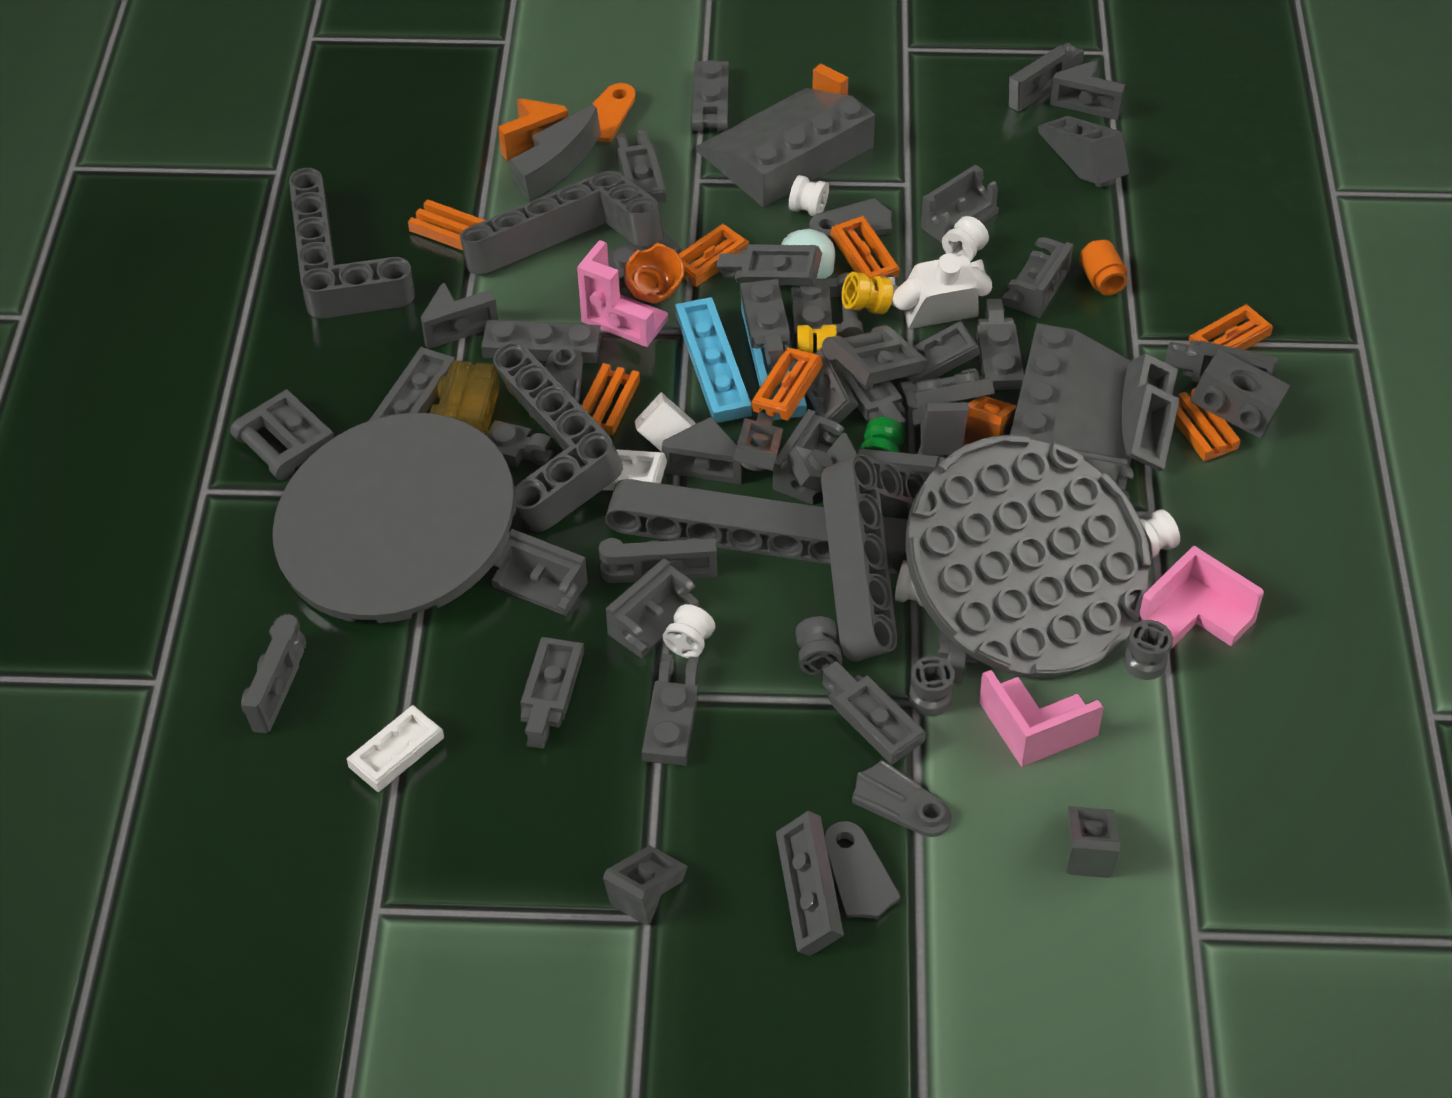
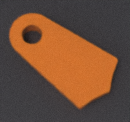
[591,83,636,144]

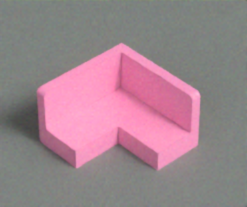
[577,240,668,347]
[1137,546,1264,649]
[979,670,1104,767]

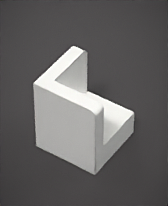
[635,392,696,452]

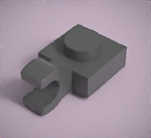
[486,420,554,467]

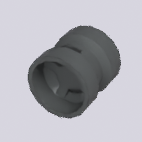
[795,616,842,676]
[1124,620,1173,680]
[909,656,955,717]

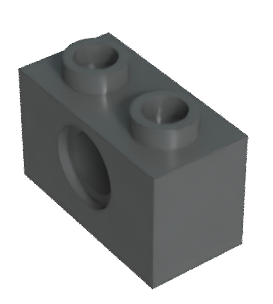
[1190,349,1291,438]

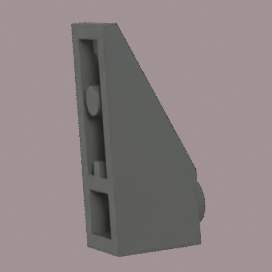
[1038,116,1129,187]

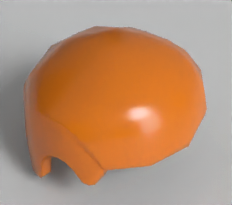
[623,243,685,304]

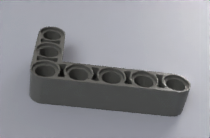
[289,168,415,318]
[460,171,664,274]
[493,342,623,532]
[821,454,925,663]

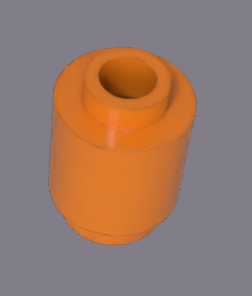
[1079,240,1128,295]

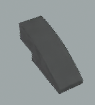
[510,104,601,202]
[1121,353,1180,471]

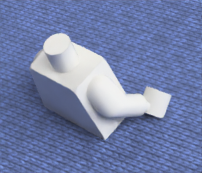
[887,253,992,329]

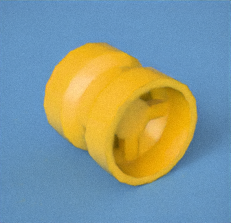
[842,271,893,315]
[797,324,837,361]

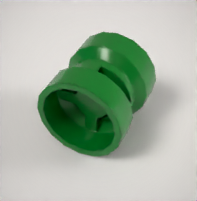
[861,417,905,453]

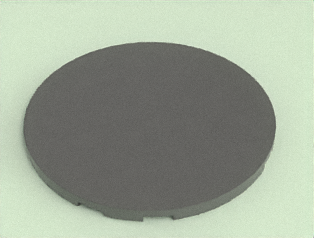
[273,413,517,623]
[906,435,1151,678]

